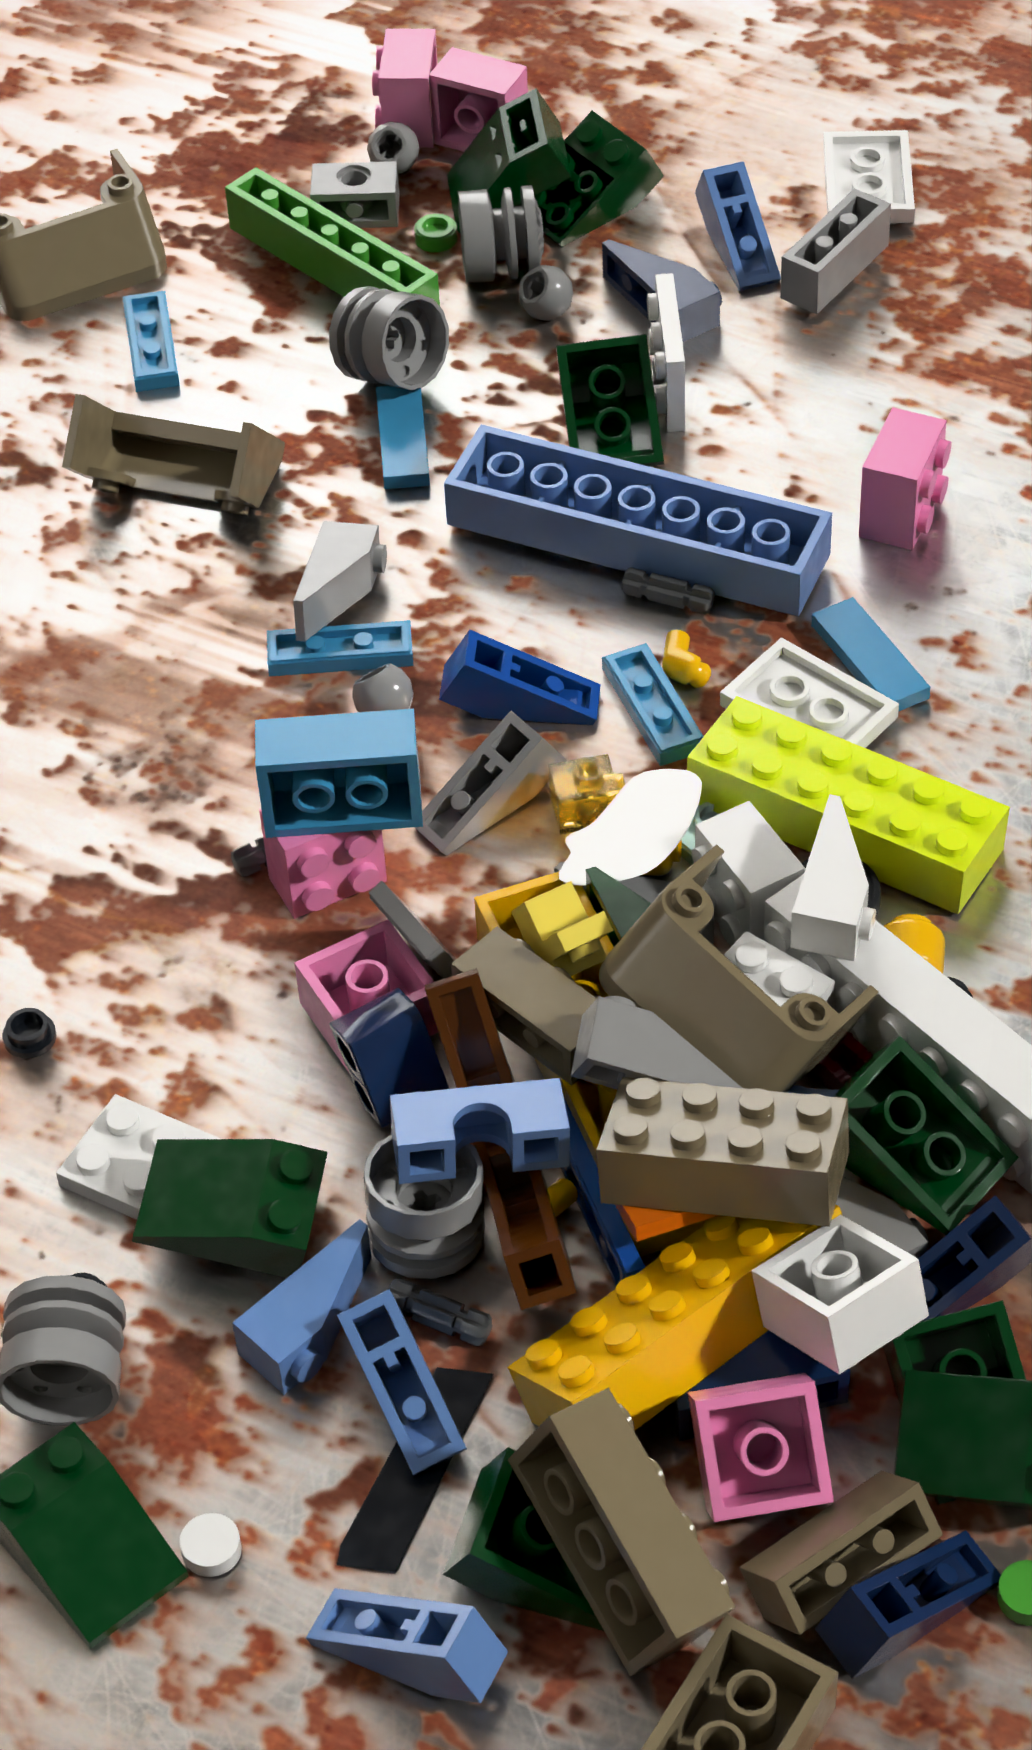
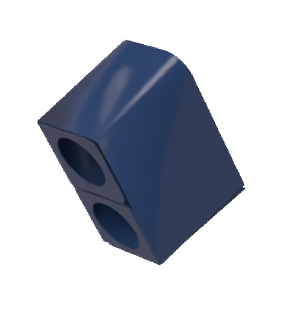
[329,988,450,1128]

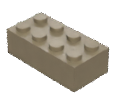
[596,1077,849,1227]
[508,1388,736,1677]
[641,1614,838,1750]

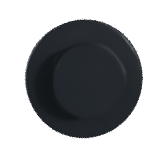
[2,1008,57,1058]

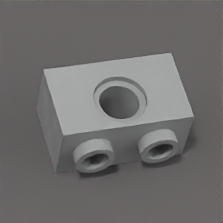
[310,161,400,228]

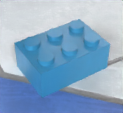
[255,708,423,838]

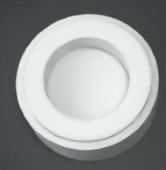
[179,1513,242,1577]

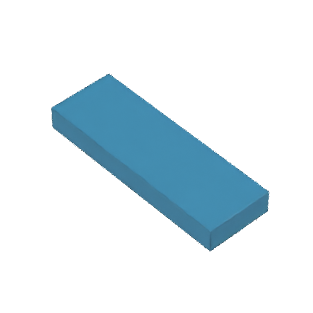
[122,291,180,392]
[376,386,430,489]
[811,597,930,712]
[267,620,413,677]
[602,643,704,766]

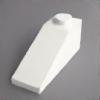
[790,794,876,961]

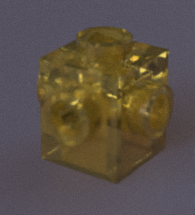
[548,754,625,835]

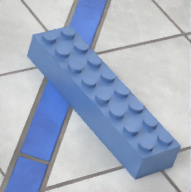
[444,424,832,617]

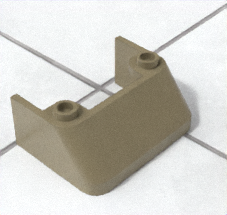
[0,148,167,321]
[62,394,285,516]
[599,844,879,1092]

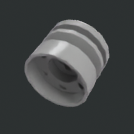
[458,185,544,284]
[329,286,449,390]
[364,1134,485,1279]
[0,1275,126,1426]

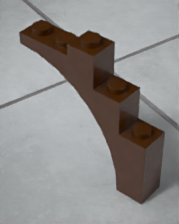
[424,968,577,1311]

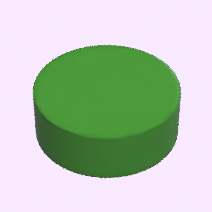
[414,213,458,252]
[997,1560,1032,1626]

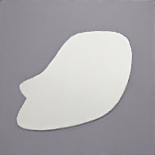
[559,769,702,886]

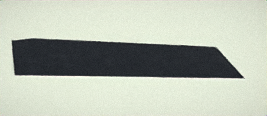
[337,1367,494,1572]

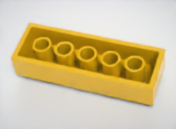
[508,1205,842,1431]

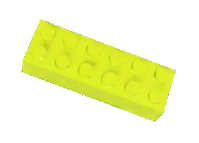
[687,696,1010,914]

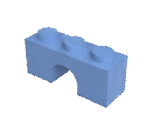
[390,1078,570,1184]

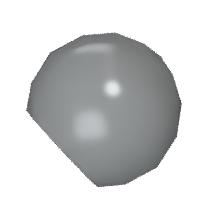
[367,122,419,175]
[519,265,573,321]
[352,663,414,712]

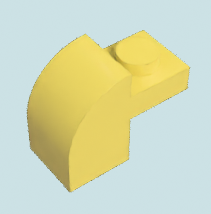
[511,881,613,976]

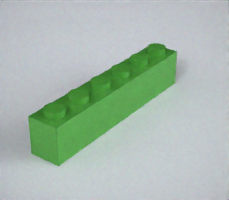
[225,167,440,306]

